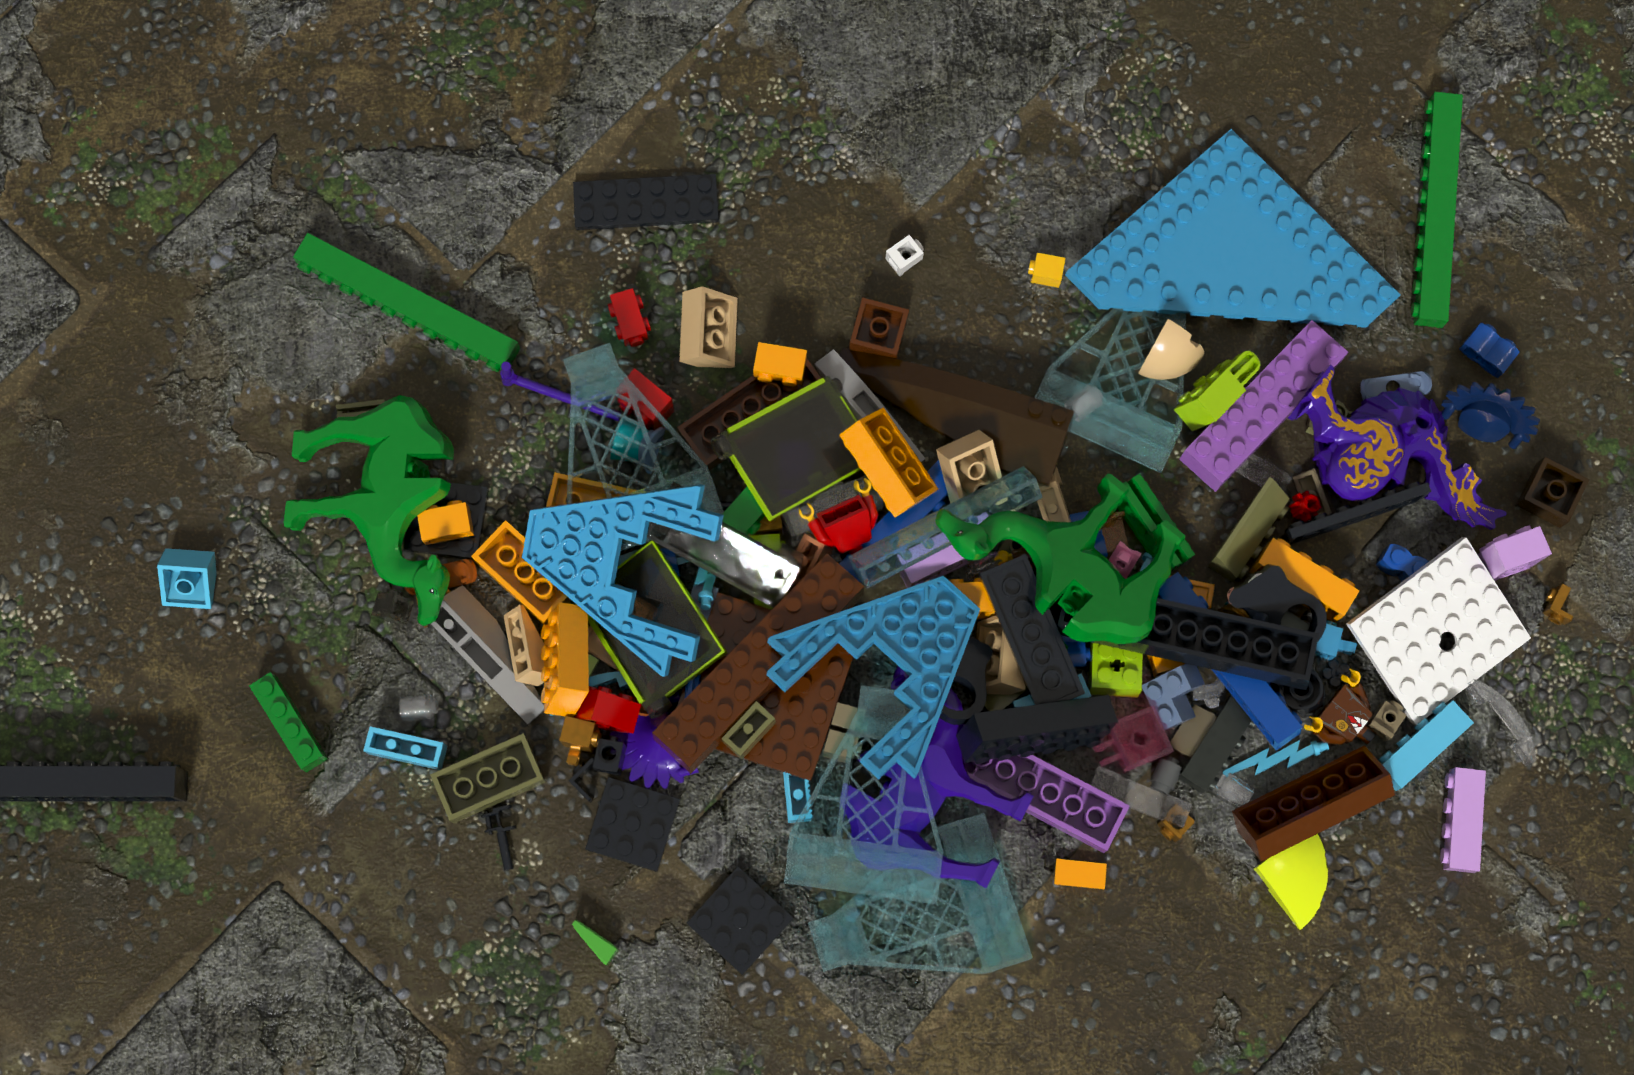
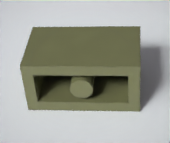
[721,701,776,760]

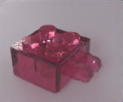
[1093,705,1174,774]

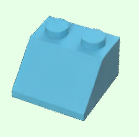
[157,548,217,609]

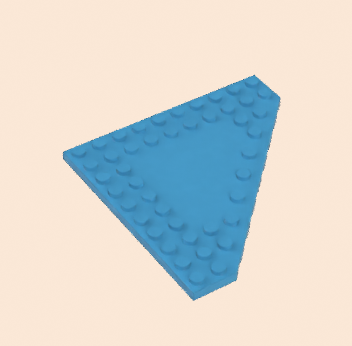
[1065,129,1401,328]

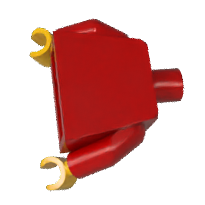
[798,478,878,555]

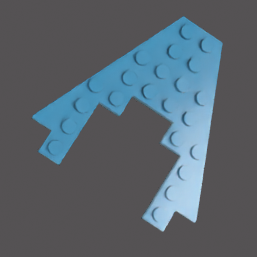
[522,484,724,677]
[767,576,980,779]

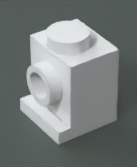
[885,235,924,277]

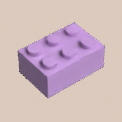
[1477,525,1552,581]

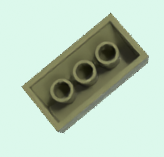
[1208,477,1290,582]

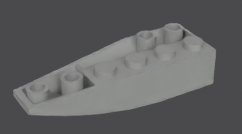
[814,349,926,464]
[431,585,544,725]

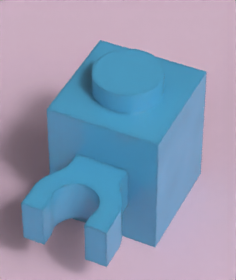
[1315,620,1357,661]

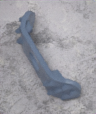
[1360,371,1432,400]

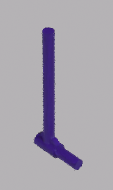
[500,362,622,422]

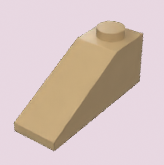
[503,605,544,687]

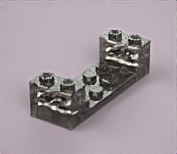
[647,481,804,608]

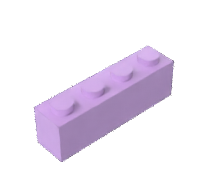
[1440,767,1486,873]

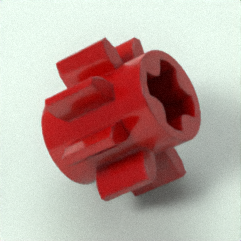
[1289,491,1321,522]

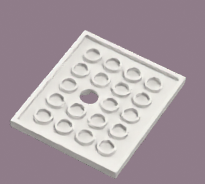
[1346,537,1531,725]

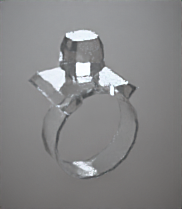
[1193,679,1225,708]

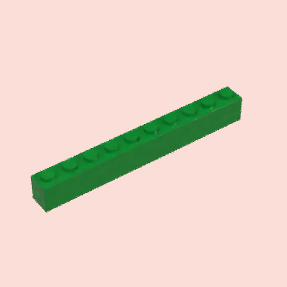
[1411,92,1463,328]
[293,233,521,372]

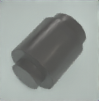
[1150,756,1183,795]

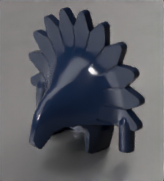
[1441,382,1540,449]

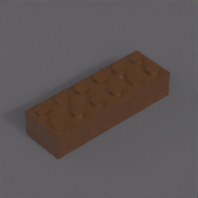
[677,345,821,473]
[1232,745,1395,862]

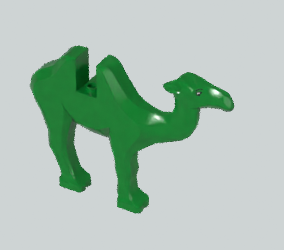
[284,395,454,626]
[935,473,1185,644]

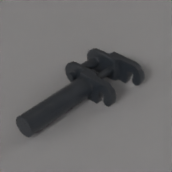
[481,805,517,871]

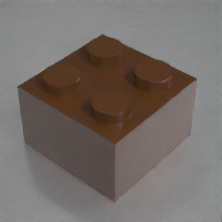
[849,297,909,359]

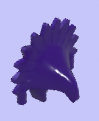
[610,691,699,789]

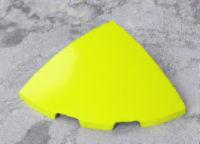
[1254,834,1328,930]

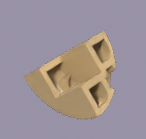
[1138,319,1204,380]

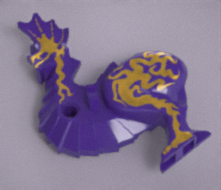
[1288,364,1507,530]

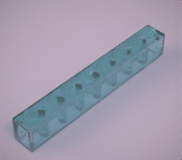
[848,466,1043,589]

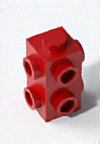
[607,288,651,347]

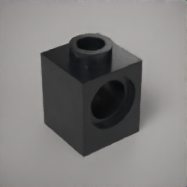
[593,736,627,776]

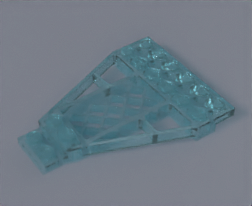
[1034,308,1186,473]
[563,343,724,551]
[784,685,944,904]
[808,813,1033,975]

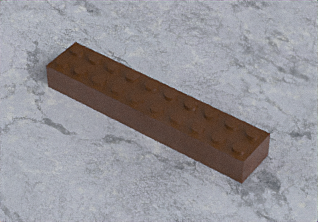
[652,554,864,774]

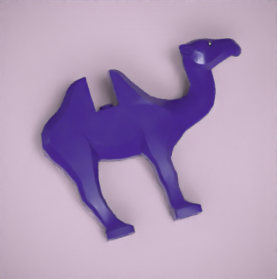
[841,665,1034,888]

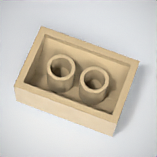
[679,286,738,368]
[976,615,1026,695]

